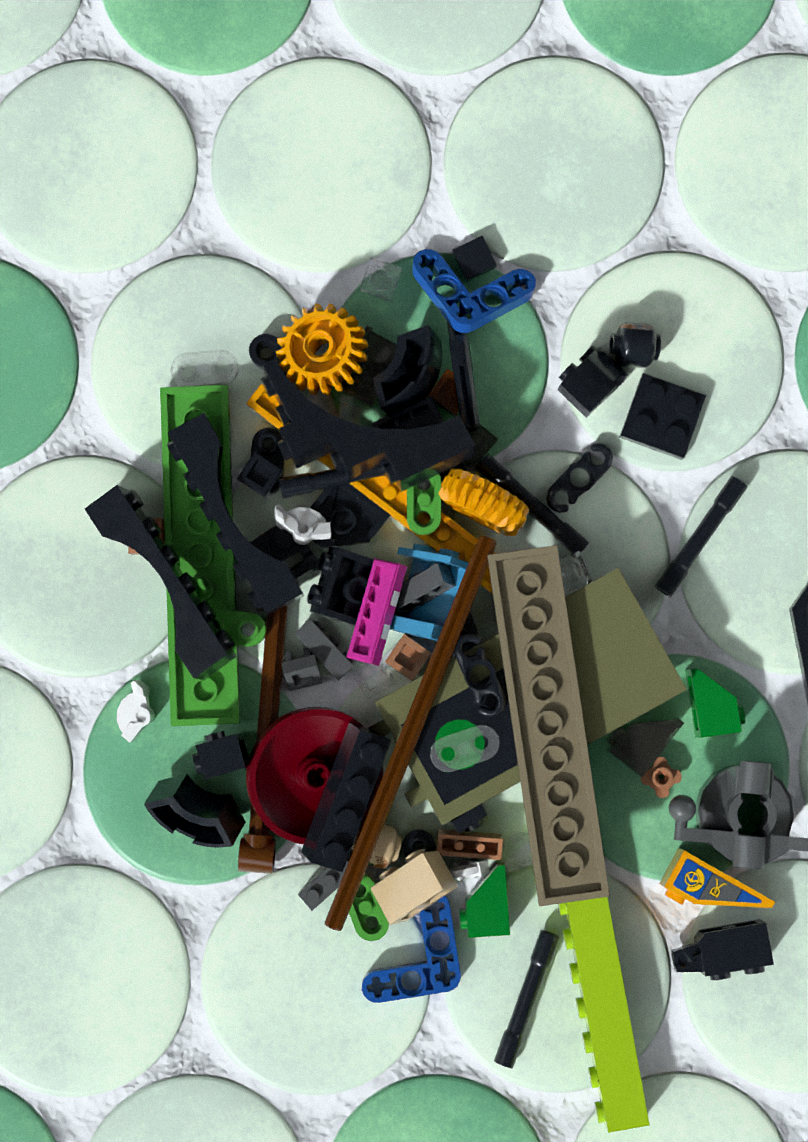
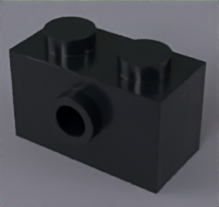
[192,731,249,779]

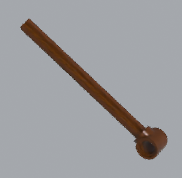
[238,606,288,874]

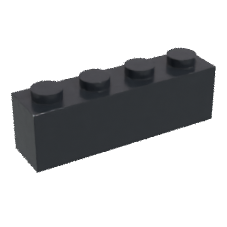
[301,722,391,872]

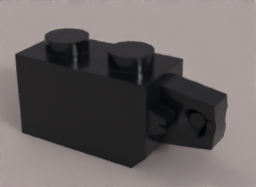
[671,919,774,980]

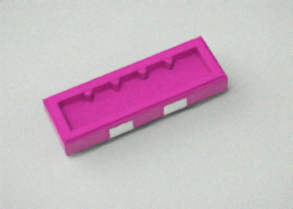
[347,558,407,666]

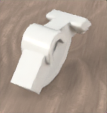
[274,505,331,545]
[117,680,155,743]
[448,858,490,881]

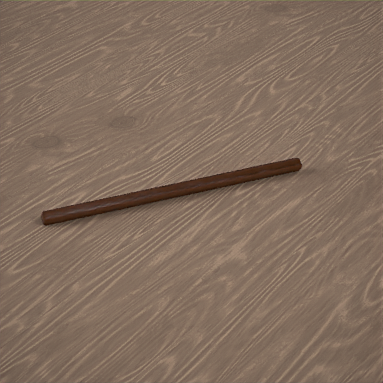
[325,535,496,931]

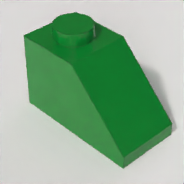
[685,668,745,738]
[459,862,510,938]

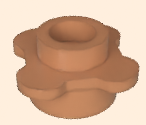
[640,757,682,798]

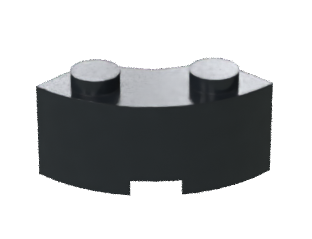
[373,325,442,415]
[557,345,630,418]
[144,774,246,848]

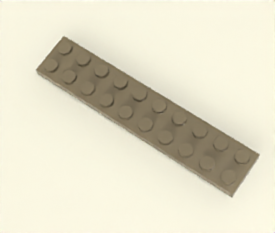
[488,545,610,907]

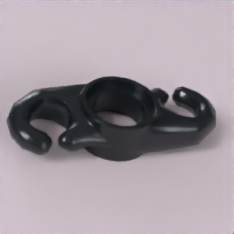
[546,443,613,513]
[454,633,506,718]

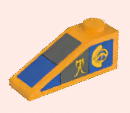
[659,848,775,908]

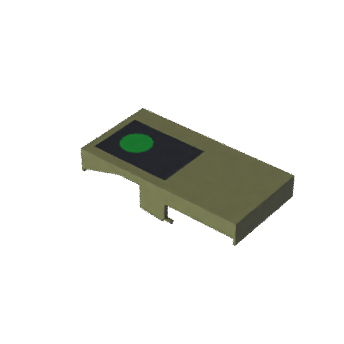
[368,568,687,825]

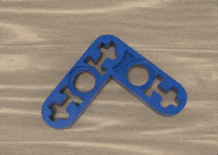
[412,249,536,333]
[362,895,461,1003]

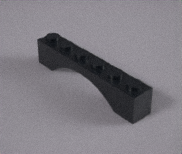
[167,413,305,615]
[84,485,237,680]

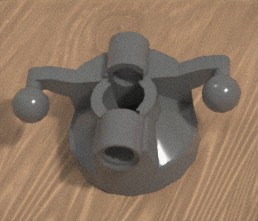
[668,761,808,869]

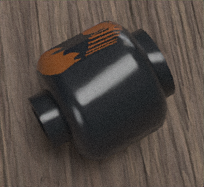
[609,322,661,368]

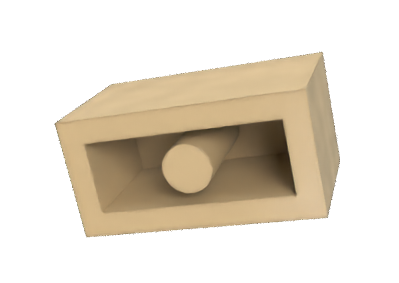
[371,849,458,925]

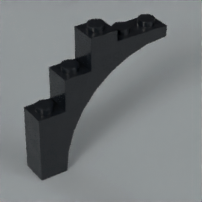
[261,359,476,492]

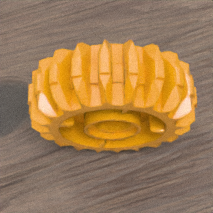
[276,303,368,396]
[438,469,529,536]

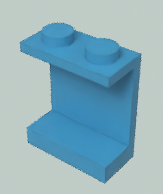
[390,544,468,641]

